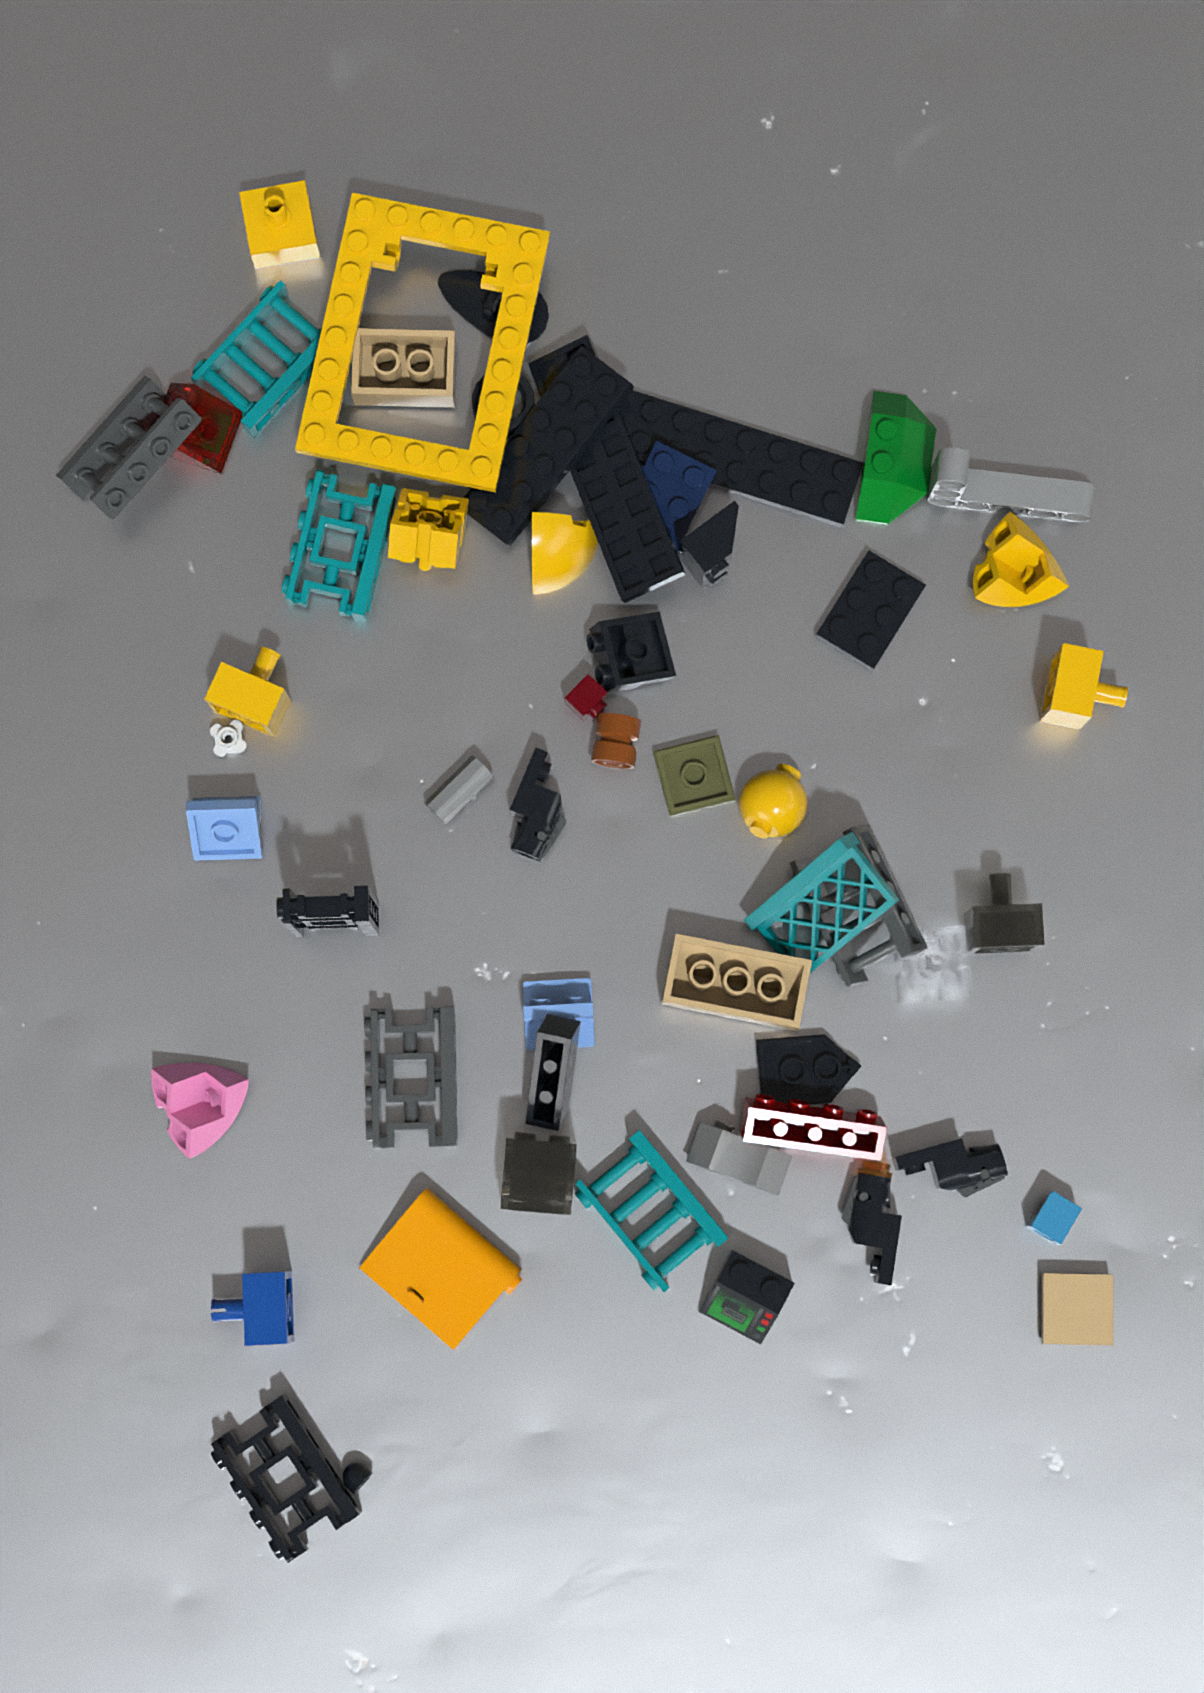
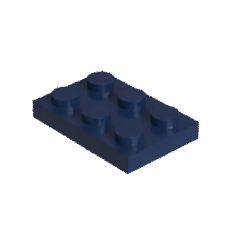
[643,441,717,553]

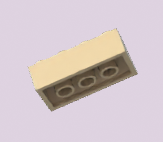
[661,934,812,1031]

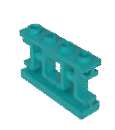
[282,470,398,623]

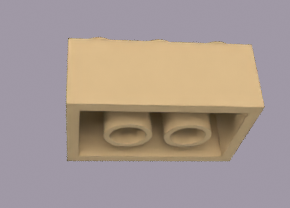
[351,328,457,408]

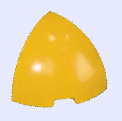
[973,511,1069,607]
[532,512,598,594]

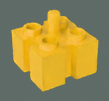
[388,488,469,571]

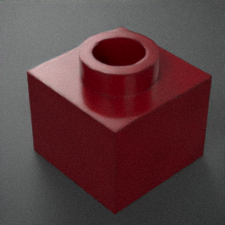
[564,674,608,722]

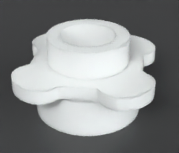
[210,720,247,757]

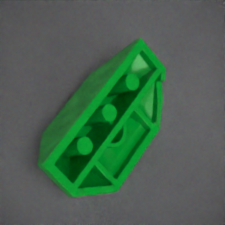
[855,390,937,525]

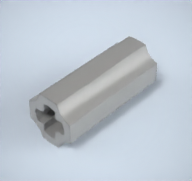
[424,755,494,825]

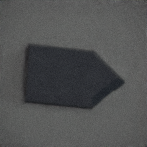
[756,1034,861,1105]

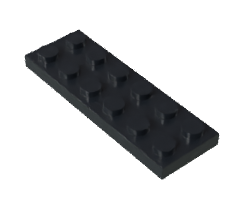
[463,346,634,547]

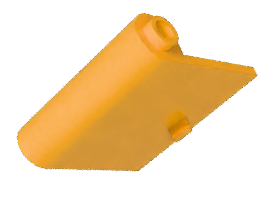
[359,1187,523,1350]

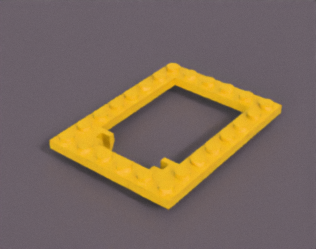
[295,193,550,493]

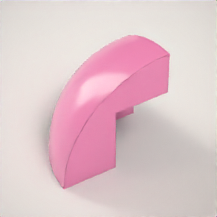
[151,1062,249,1159]

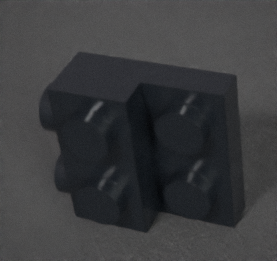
[586,612,676,693]

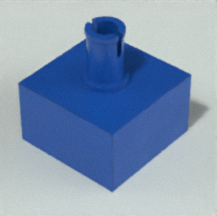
[211,1271,295,1346]

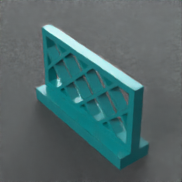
[744,832,900,975]

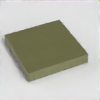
[653,735,736,818]

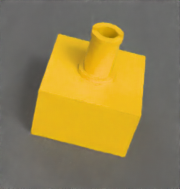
[239,180,320,269]
[1040,643,1128,729]
[204,646,291,738]

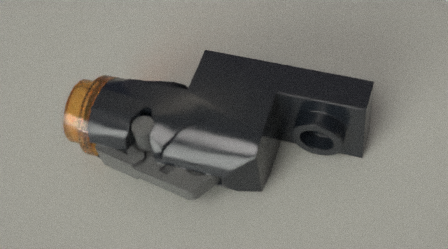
[841,1160,902,1285]

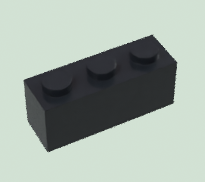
[525,1014,581,1131]

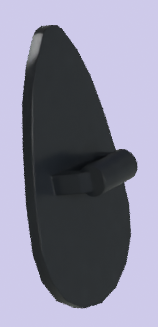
[438,270,549,346]

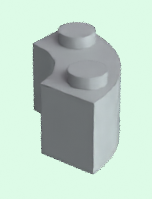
[686,1121,792,1195]

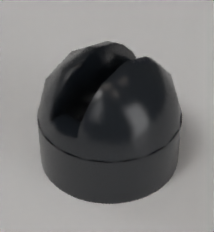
[342,1463,373,1494]

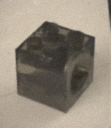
[500,1132,577,1215]

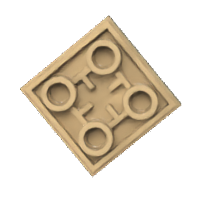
[1042,1273,1113,1345]

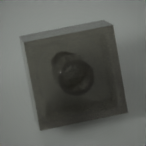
[963,873,1045,955]

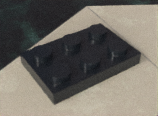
[815,550,926,672]

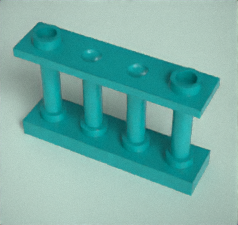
[191,280,322,438]
[574,1130,728,1292]

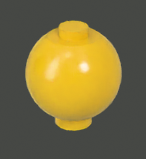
[739,764,808,839]

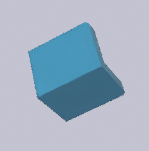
[1026,1191,1082,1245]

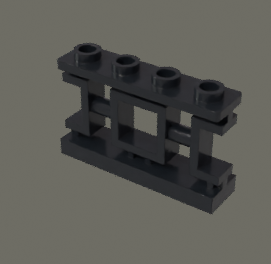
[276,886,379,938]
[211,1394,362,1563]

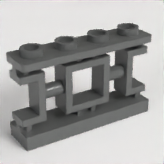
[364,1006,458,1149]

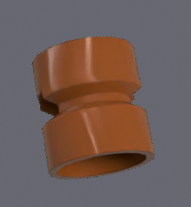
[591,713,641,769]

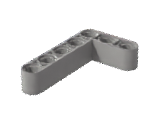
[928,447,1094,522]

